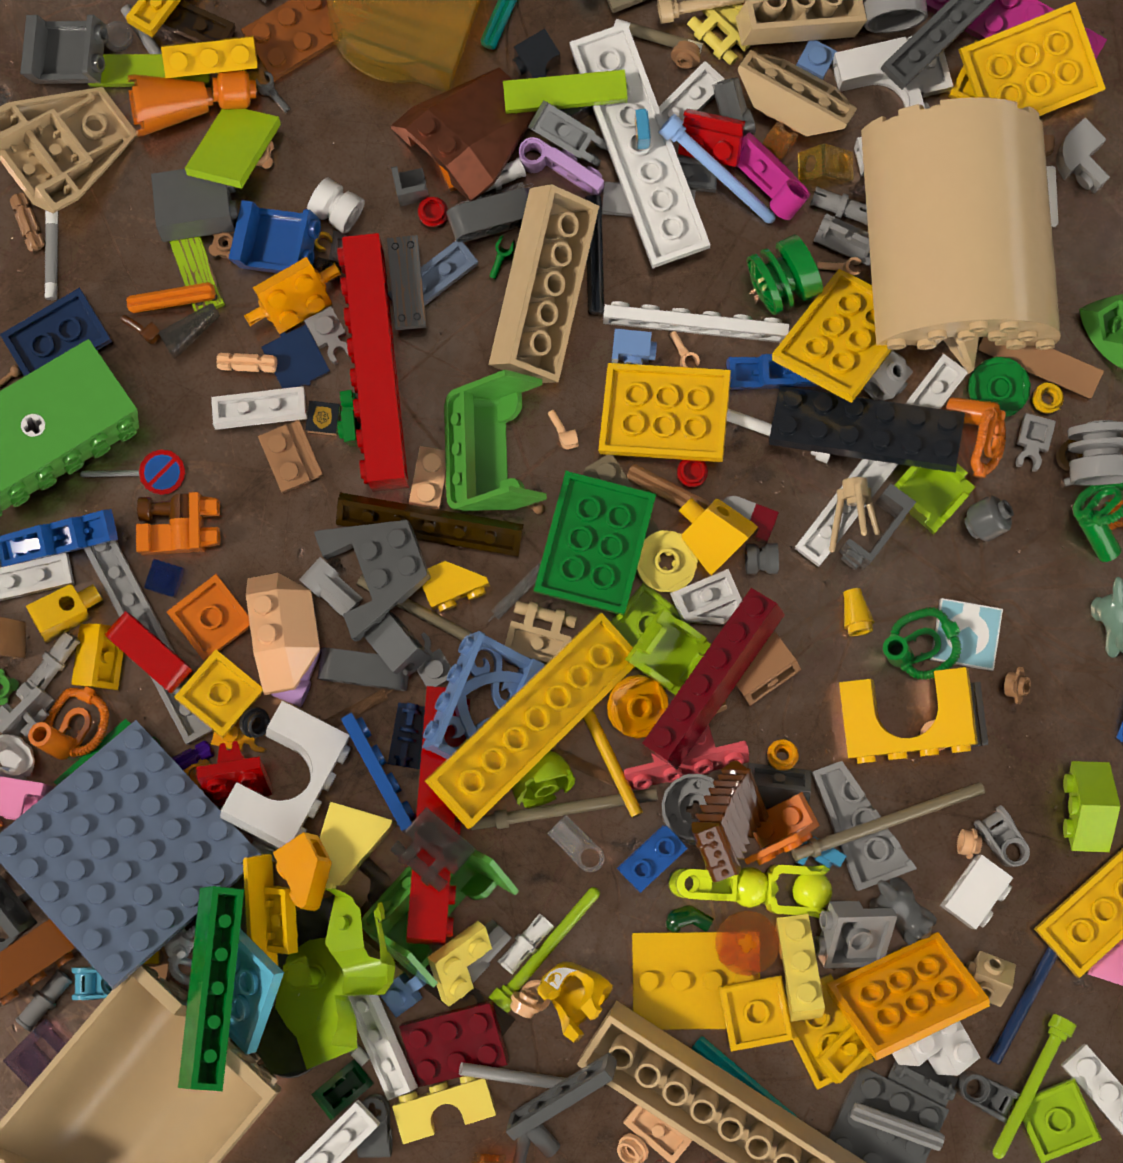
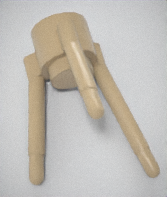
[829,477,881,553]

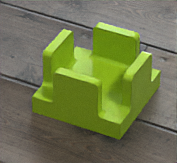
[894,463,975,534]
[625,608,711,695]

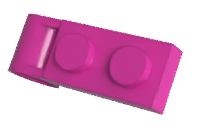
[737,133,810,220]

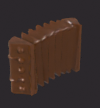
[691,761,769,882]

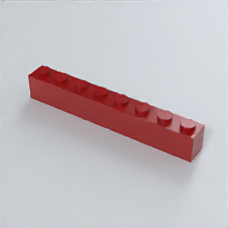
[406,686,470,946]

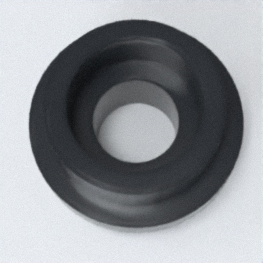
[239,706,270,738]

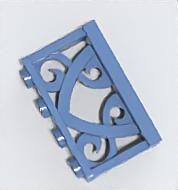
[422,631,544,759]

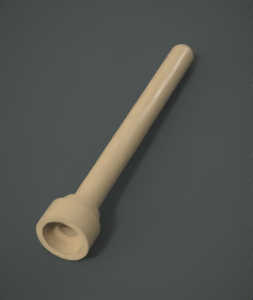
[657,0,747,24]

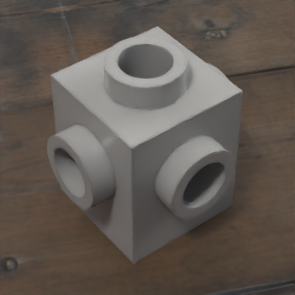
[863,350,913,401]

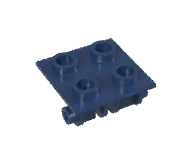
[387,702,425,769]

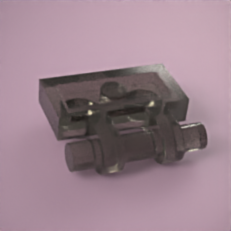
[390,807,476,892]

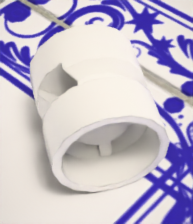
[307,177,365,234]

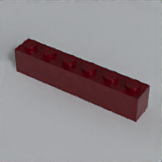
[642,588,785,770]

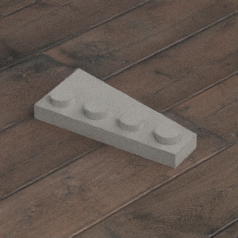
[811,761,917,891]

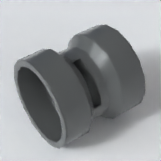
[745,543,779,574]

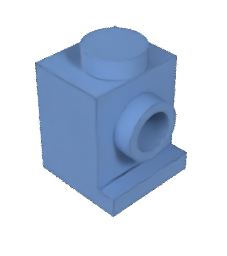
[612,329,657,365]

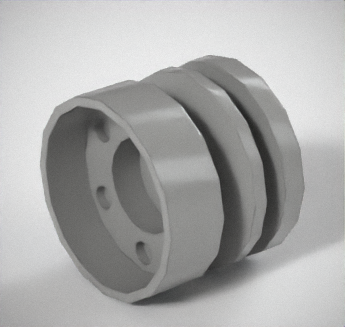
[863,0,928,33]
[1067,420,1123,486]
[661,773,715,845]

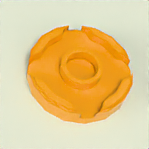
[607,675,669,738]

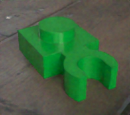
[337,390,360,447]

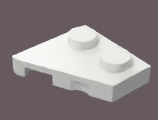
[670,569,742,625]

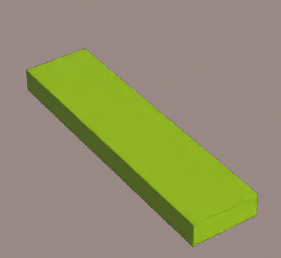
[88,54,211,87]
[503,70,628,114]

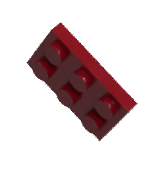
[399,1000,510,1087]

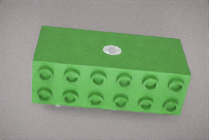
[0,339,139,517]

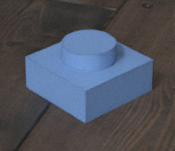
[796,40,837,80]

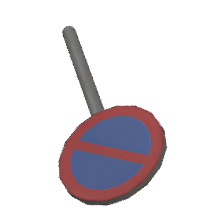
[80,449,186,495]

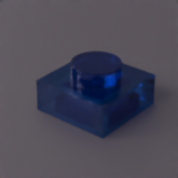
[144,559,185,598]

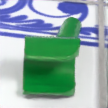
[489,235,516,279]

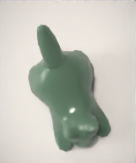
[1090,577,1123,658]

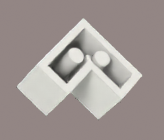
[892,1021,980,1076]

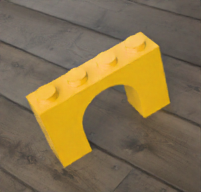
[839,667,978,764]

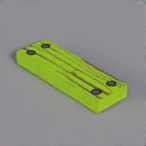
[169,236,225,316]

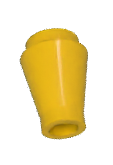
[843,588,875,636]

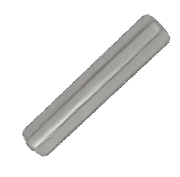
[850,1102,945,1151]

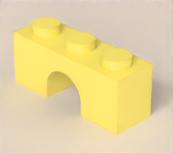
[775,914,825,1021]
[392,1076,497,1144]

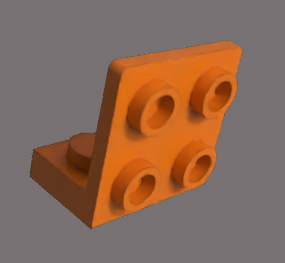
[744,792,820,866]

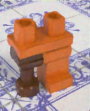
[136,492,221,556]

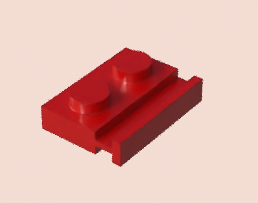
[678,108,746,167]

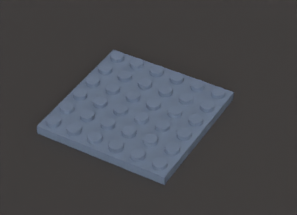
[0,720,261,990]

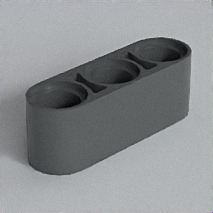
[446,188,530,242]
[317,648,410,691]

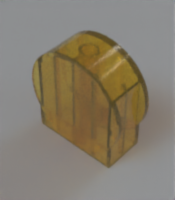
[327,0,481,92]

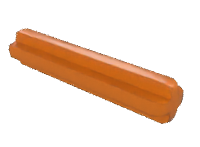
[126,282,215,313]

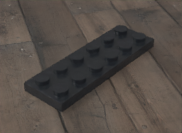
[769,386,965,473]

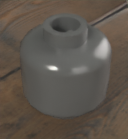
[965,495,1014,541]

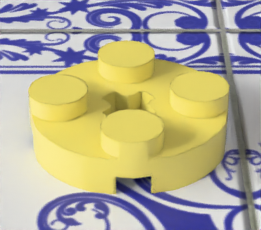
[637,530,698,592]

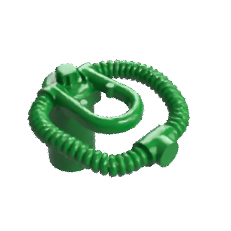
[1073,483,1123,562]
[883,607,962,680]

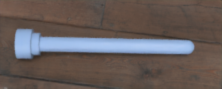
[658,114,776,223]

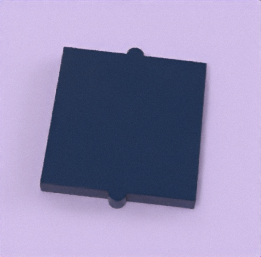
[261,324,330,389]

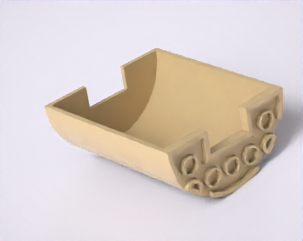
[861,98,1061,350]
[0,964,281,1163]

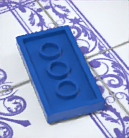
[341,713,416,833]

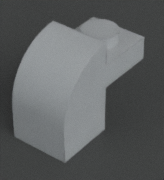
[1056,117,1110,194]

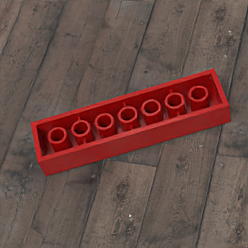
[337,233,409,492]

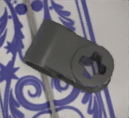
[955,1071,1021,1123]
[357,1093,393,1158]

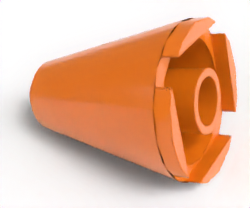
[127,74,214,137]

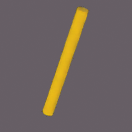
[583,709,643,818]

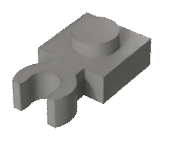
[304,306,349,365]
[1016,413,1056,472]
[417,633,451,687]

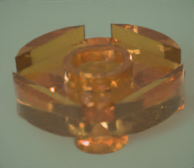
[715,911,780,976]

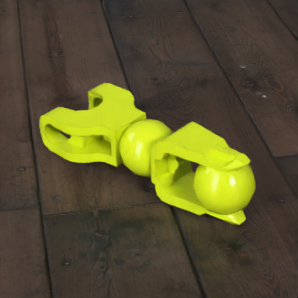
[668,864,833,918]

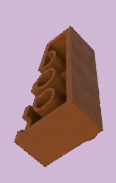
[0,919,77,1006]

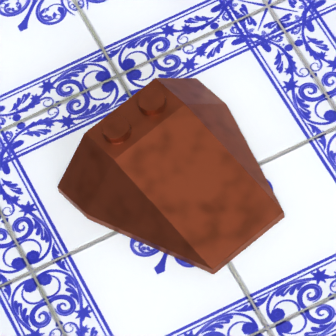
[391,67,537,201]

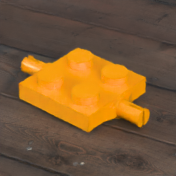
[244,257,341,334]

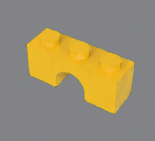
[161,36,258,78]

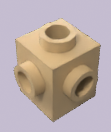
[966,951,1016,1007]

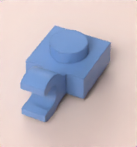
[380,972,426,1018]

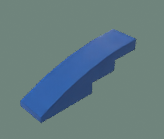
[726,354,819,390]
[0,509,118,567]

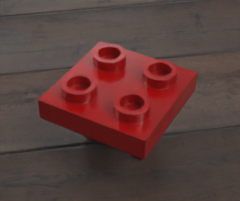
[196,741,272,806]

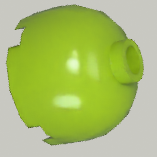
[511,751,575,808]

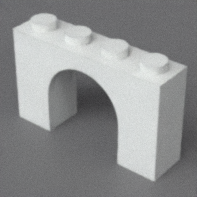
[832,37,930,177]
[220,701,351,848]

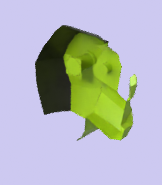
[257,888,395,1075]

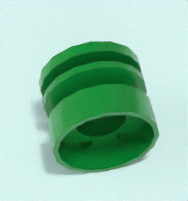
[747,234,823,315]

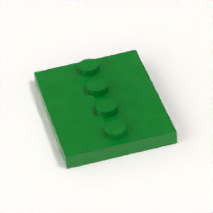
[533,471,656,616]

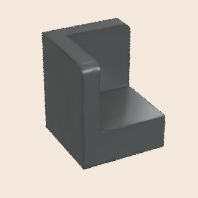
[391,166,429,206]

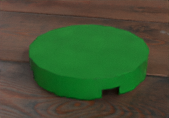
[968,357,1031,417]

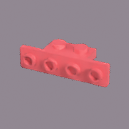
[624,725,749,790]

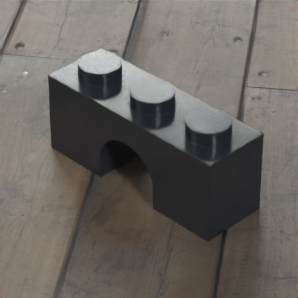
[512,28,592,121]

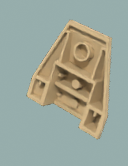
[0,87,137,213]

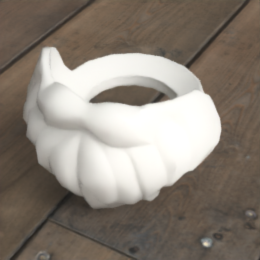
[0,734,35,778]

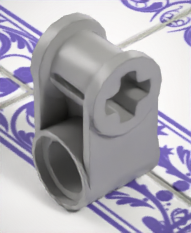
[974,805,1030,867]

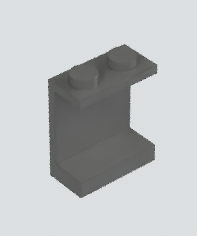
[838,483,916,570]

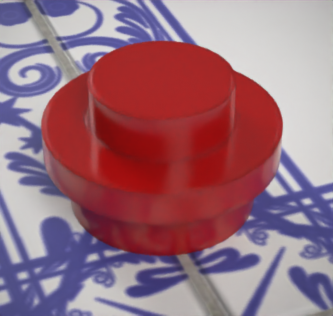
[418,197,448,227]
[677,460,708,487]

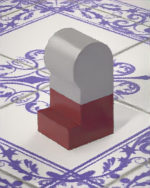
[723,496,779,545]

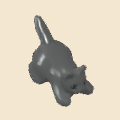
[869,877,937,945]

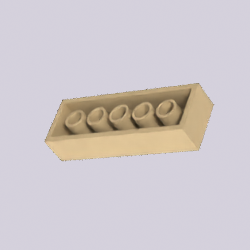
[488,184,599,383]

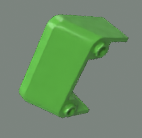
[444,370,547,511]
[361,841,519,988]

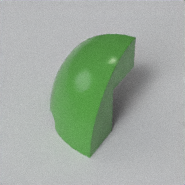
[1079,294,1123,369]

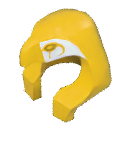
[537,961,613,1043]

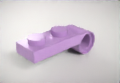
[519,137,604,195]

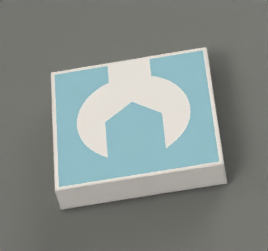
[930,598,1003,671]

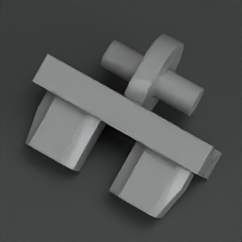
[0,682,56,737]

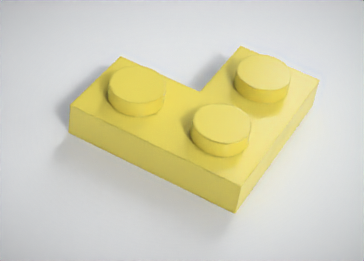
[427,921,492,1007]

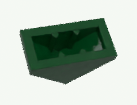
[311,1059,374,1120]

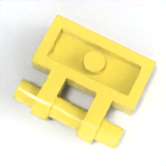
[687,3,751,66]

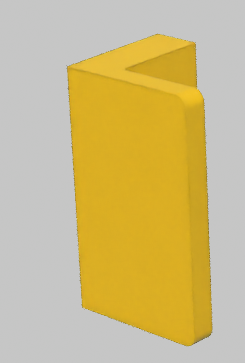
[71,624,123,690]

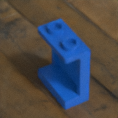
[229,200,321,273]
[617,826,688,893]

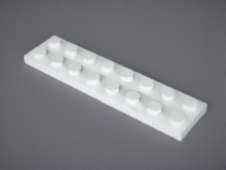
[569,22,711,268]

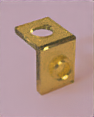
[798,143,854,183]

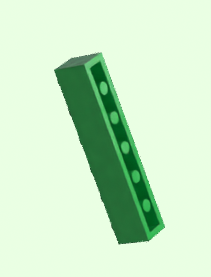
[178,886,244,1092]

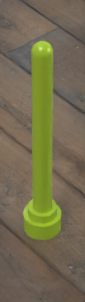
[489,887,600,1014]
[993,1014,1077,1159]

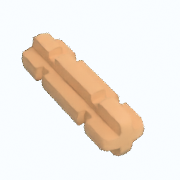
[216,353,277,373]

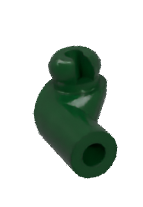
[665,905,714,932]

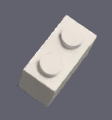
[940,855,1013,929]

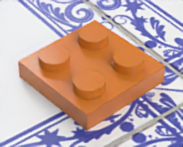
[167,574,250,661]

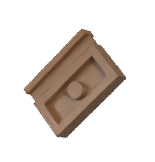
[258,420,324,494]

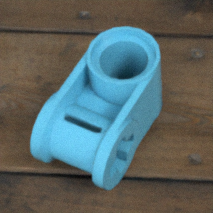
[72,966,113,1000]

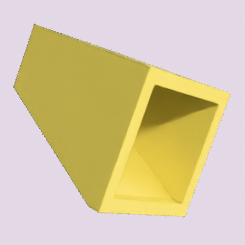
[320,802,397,889]

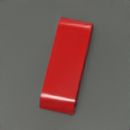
[104,611,193,694]

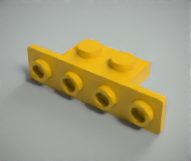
[243,854,298,966]

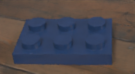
[0,287,113,376]

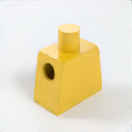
[678,497,758,575]
[26,584,102,644]

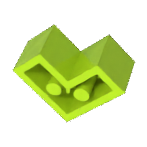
[1063,761,1121,852]

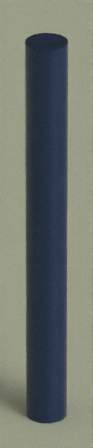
[988,947,1058,1065]

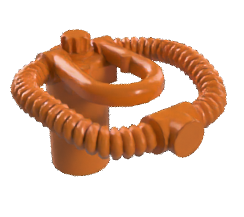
[946,397,1006,478]
[28,686,110,760]

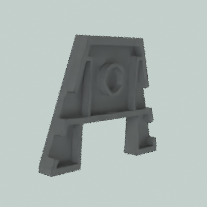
[314,520,431,642]

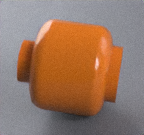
[212,70,256,110]

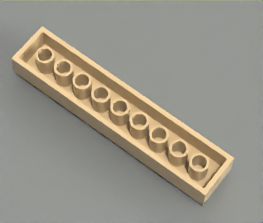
[577,1000,866,1163]

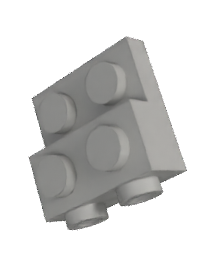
[813,901,897,968]

